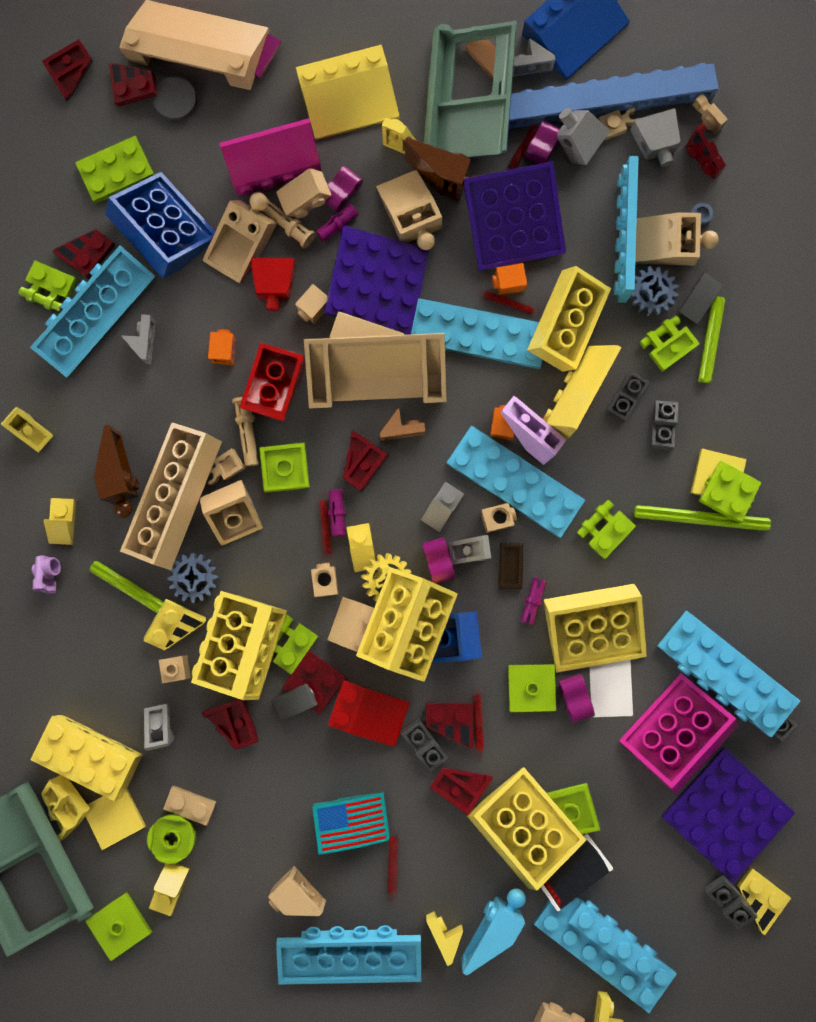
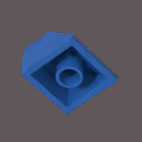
[432,611,482,663]

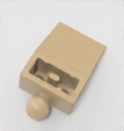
[376,170,442,250]
[202,192,277,284]
[635,213,719,266]

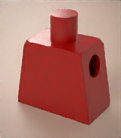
[251,258,296,311]

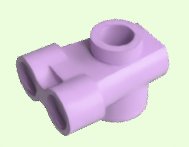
[32,555,61,594]

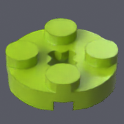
[147,814,196,864]

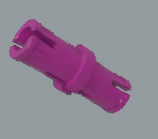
[316,204,359,243]
[328,489,346,537]
[520,577,547,625]

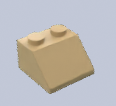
[199,480,263,546]
[327,597,374,652]
[268,866,326,916]

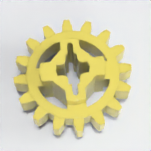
[361,553,411,602]

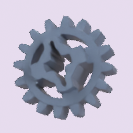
[630,266,678,316]
[167,553,219,603]

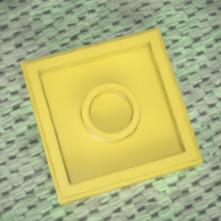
[691,449,746,496]
[86,788,146,850]

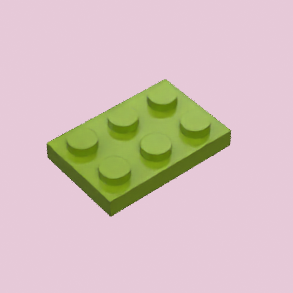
[75,135,154,204]

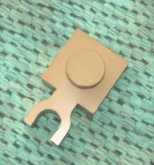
[692,93,728,134]
[598,107,639,141]
[208,448,246,485]

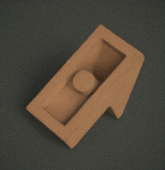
[380,408,426,441]

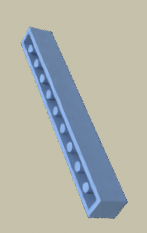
[509,63,719,130]

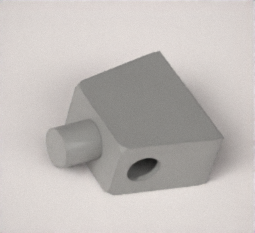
[557,108,610,165]
[630,108,680,167]

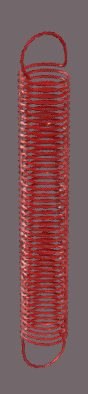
[507,122,540,169]
[477,290,540,316]
[318,494,332,561]
[473,687,484,757]
[387,830,398,901]

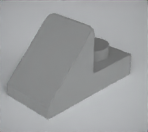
[513,39,556,77]
[122,314,156,365]
[421,482,464,533]
[448,535,491,565]
[144,704,175,751]

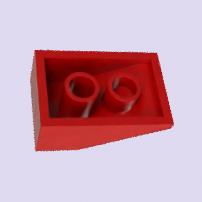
[239,342,306,421]
[328,679,410,747]

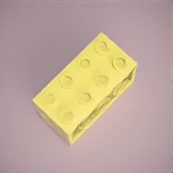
[356,567,458,682]
[191,591,287,700]

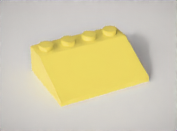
[296,44,400,141]
[543,345,621,441]
[544,584,647,673]
[467,767,586,891]

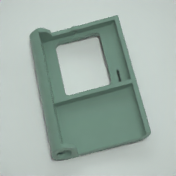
[423,21,517,159]
[0,781,94,957]

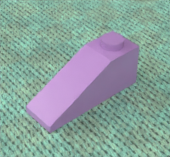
[500,396,566,465]

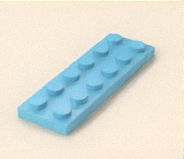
[614,156,639,303]
[411,298,542,369]
[446,425,585,538]

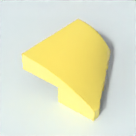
[41,775,91,842]

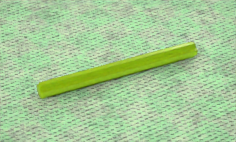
[634,505,771,531]

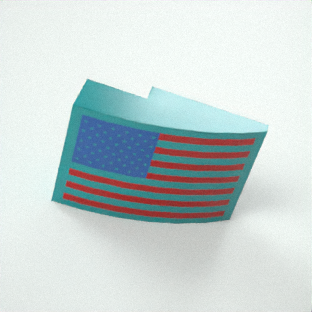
[312,792,390,855]

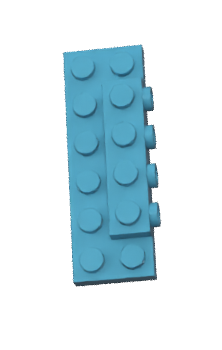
[30,245,155,377]
[657,610,800,738]
[533,897,677,1013]
[276,925,421,985]

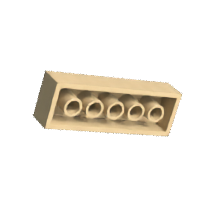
[120,423,222,570]

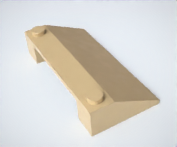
[119,0,269,90]
[304,333,447,408]

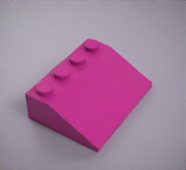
[219,118,322,196]
[619,673,739,794]

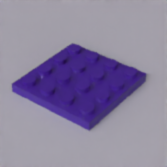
[463,161,566,271]
[324,225,429,335]
[661,747,795,883]

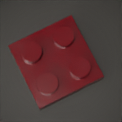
[282,650,347,715]

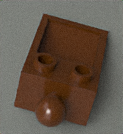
[405,137,478,201]
[94,425,140,518]

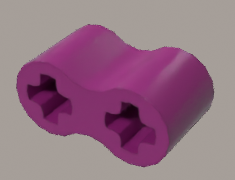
[524,120,560,164]
[325,166,363,212]
[422,537,456,584]
[558,674,595,723]

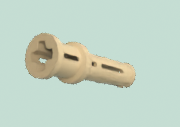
[262,199,316,249]
[232,397,259,467]

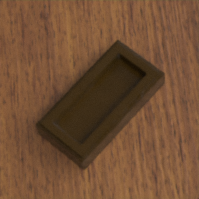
[499,543,523,589]

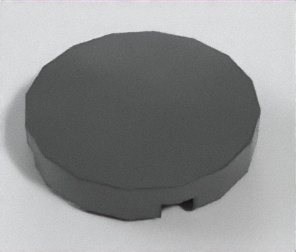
[152,76,197,121]

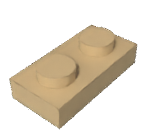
[163,786,217,826]

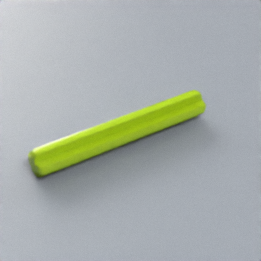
[698,296,725,384]
[89,561,164,613]

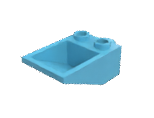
[461,888,526,975]

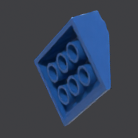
[522,0,630,80]
[105,172,216,279]

